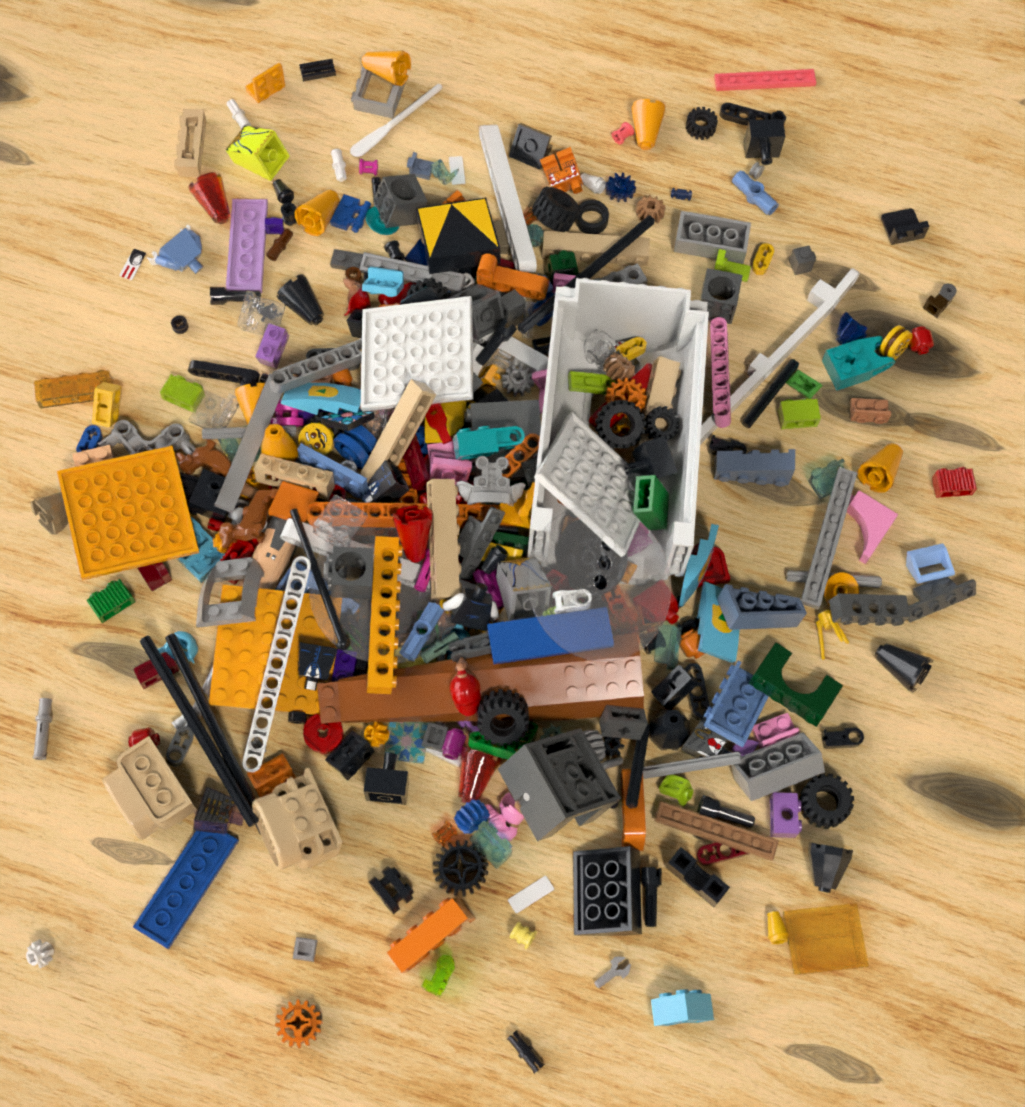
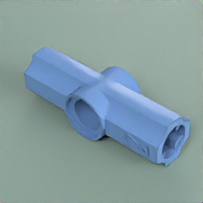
[732,170,779,215]
[399,602,444,661]

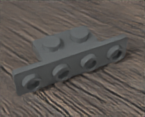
[457,507,505,581]
[907,577,976,622]

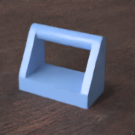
[906,543,955,584]

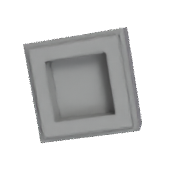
[293,937,318,962]

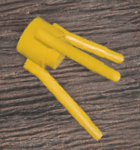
[815,610,849,660]

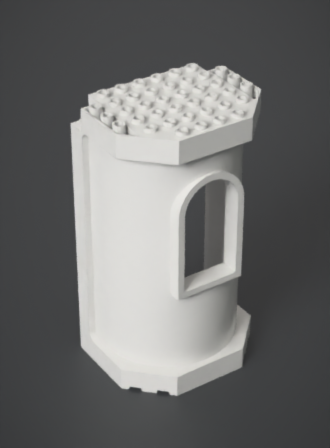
[527,278,709,586]

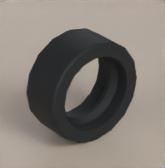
[575,200,609,234]

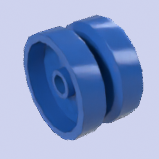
[333,425,377,469]

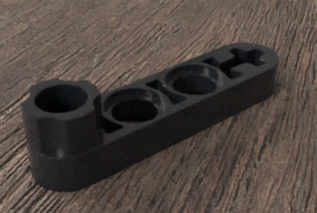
[719,103,786,126]
[188,360,260,387]

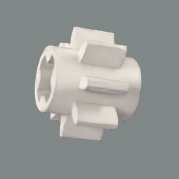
[26,939,54,968]

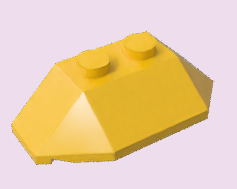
[425,400,467,443]

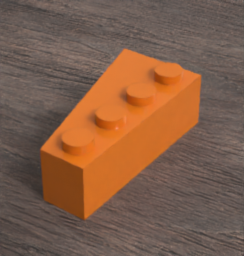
[387,897,476,973]

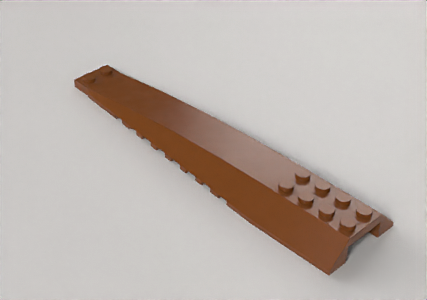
[317,633,644,723]

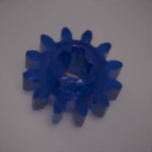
[605,172,636,203]

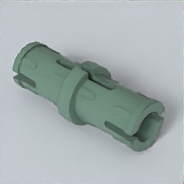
[420,632,460,664]

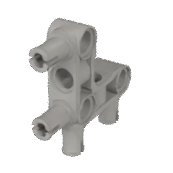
[98,420,196,455]

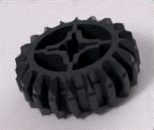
[433,840,489,897]

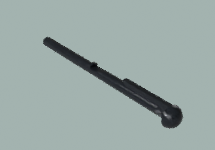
[290,509,351,651]

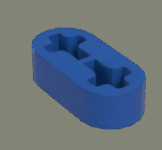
[76,425,103,453]

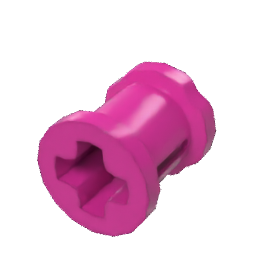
[359,159,378,176]

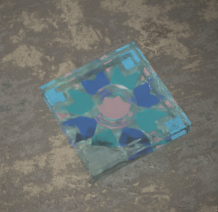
[384,722,428,764]

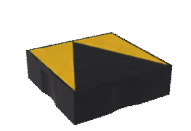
[416,198,501,274]

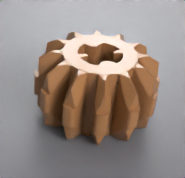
[636,195,666,224]
[603,353,635,383]

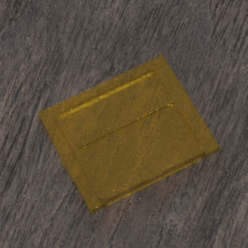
[783,903,869,975]

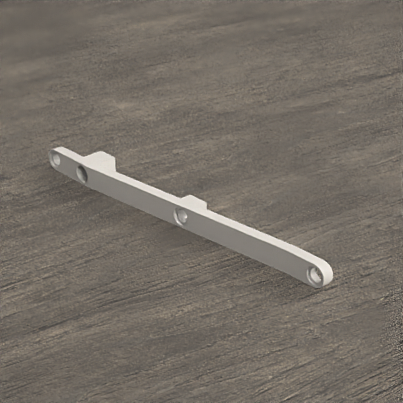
[700,268,860,445]

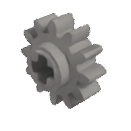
[502,365,534,397]

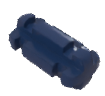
[671,188,692,201]

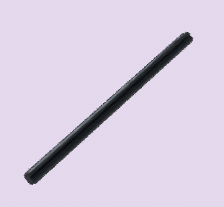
[517,215,655,334]
[165,633,261,835]
[140,635,259,827]

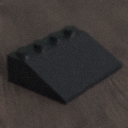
[573,846,642,936]

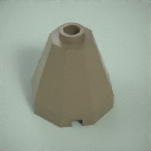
[30,492,68,535]

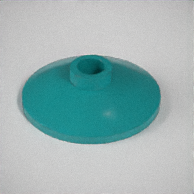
[366,206,400,235]

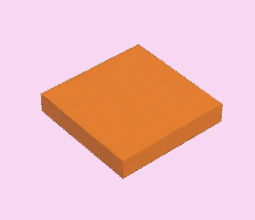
[268,481,319,523]

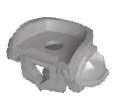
[456,456,526,506]

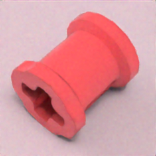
[612,122,634,145]

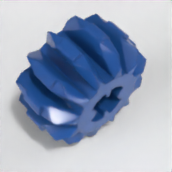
[454,799,490,834]

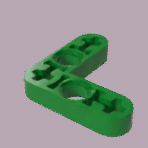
[468,721,538,760]

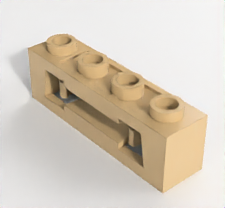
[174,109,206,177]
[254,454,335,501]

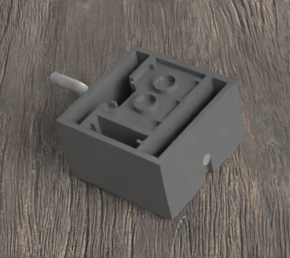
[498,728,623,841]

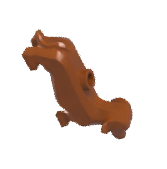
[175,439,254,479]
[219,488,278,548]

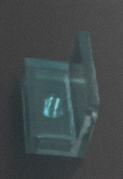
[654,624,682,670]

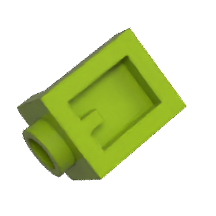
[658,774,694,807]

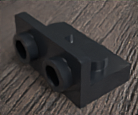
[325,730,375,781]

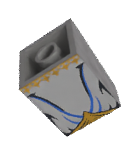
[496,557,551,621]

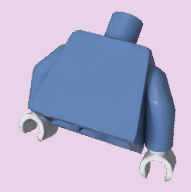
[147,225,203,274]

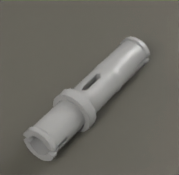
[33,698,52,760]

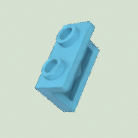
[362,266,404,297]

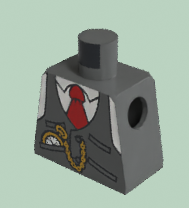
[682,717,732,758]

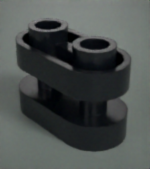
[368,866,414,915]

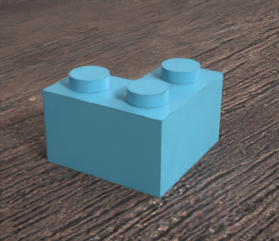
[651,989,714,1026]

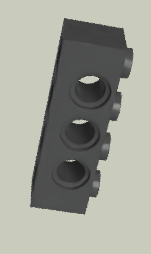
[829,594,911,626]

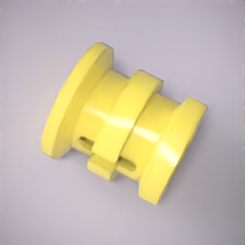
[509,922,537,950]

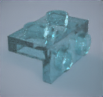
[808,459,845,499]
[470,821,512,869]

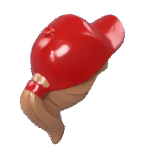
[343,278,371,316]
[449,657,481,716]

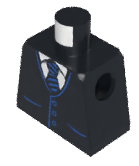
[365,460,409,503]
[298,642,338,691]

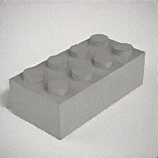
[674,211,751,264]
[731,732,825,801]

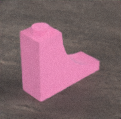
[846,491,898,564]

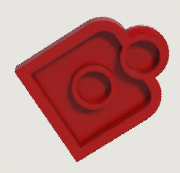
[691,543,730,587]

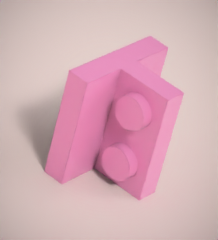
[429,452,472,485]

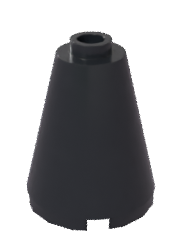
[276,274,324,326]
[875,643,934,693]

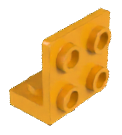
[245,63,285,103]
[498,482,535,529]

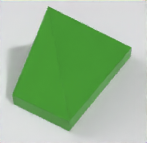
[786,370,822,399]

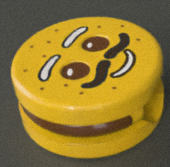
[879,325,912,360]
[298,423,335,456]

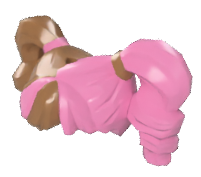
[485,792,525,842]

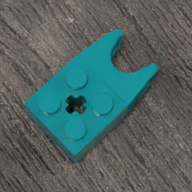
[822,336,895,391]
[453,426,525,460]

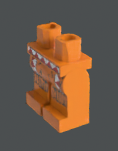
[540,147,584,194]

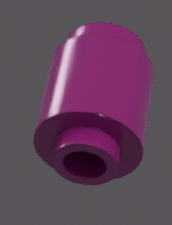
[442,728,466,760]

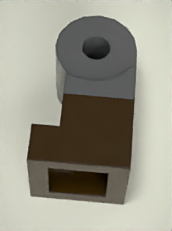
[923,283,957,318]

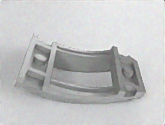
[196,557,264,628]

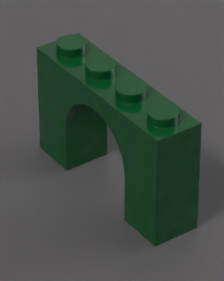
[749,642,843,727]

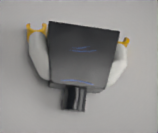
[438,583,499,631]

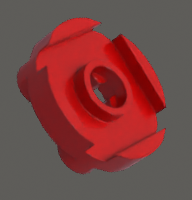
[303,714,344,755]

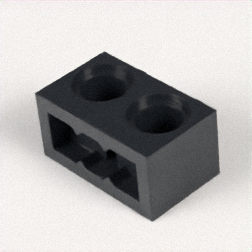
[651,665,699,710]

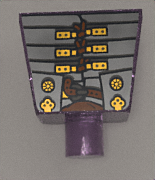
[193,787,244,834]

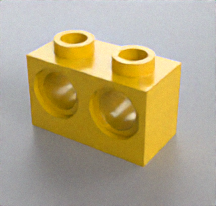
[92,382,121,427]

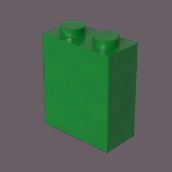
[633,475,669,530]

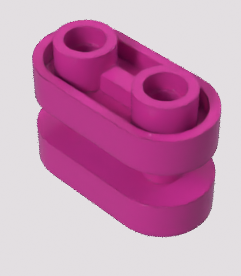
[269,400,304,427]

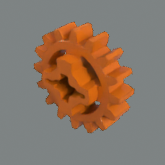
[605,378,647,418]
[275,999,323,1049]

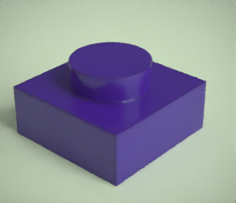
[265,217,285,234]

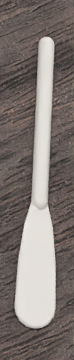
[350,84,442,157]

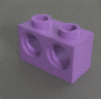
[255,323,289,369]

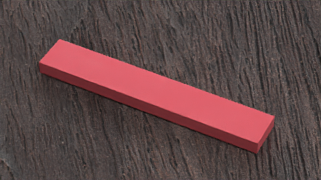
[714,69,816,91]

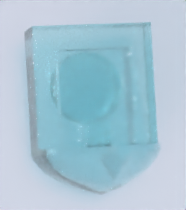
[430,159,459,185]

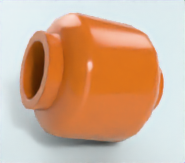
[678,629,705,659]

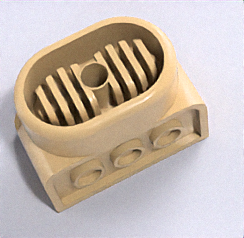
[102,736,198,840]
[252,768,342,869]

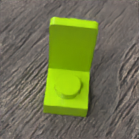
[714,249,751,282]

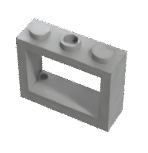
[351,67,407,119]

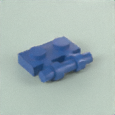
[330,194,371,233]

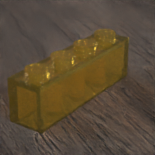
[34,370,113,409]

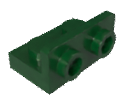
[491,532,529,556]

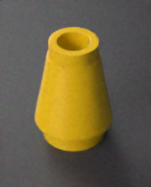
[767,911,789,945]

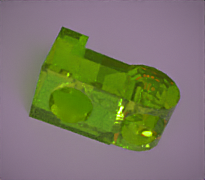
[421,955,455,998]

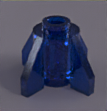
[835,312,868,345]

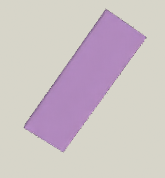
[226,199,268,293]

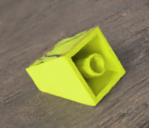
[226,125,290,181]

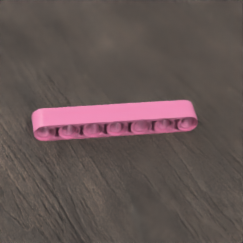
[710,317,731,428]

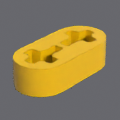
[752,243,774,275]
[615,337,647,361]

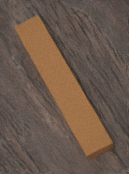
[654,801,779,861]

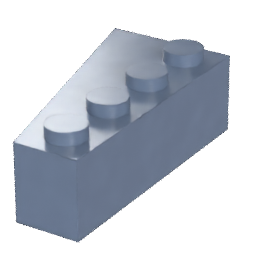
[714,449,795,487]
[717,584,807,630]

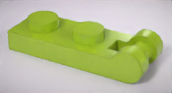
[568,371,617,395]

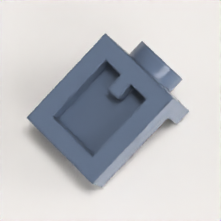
[407,152,434,180]

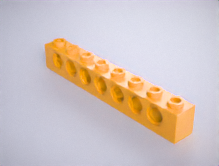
[367,536,402,694]

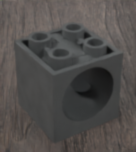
[373,174,428,228]
[700,268,743,324]
[449,284,505,340]
[327,546,374,599]

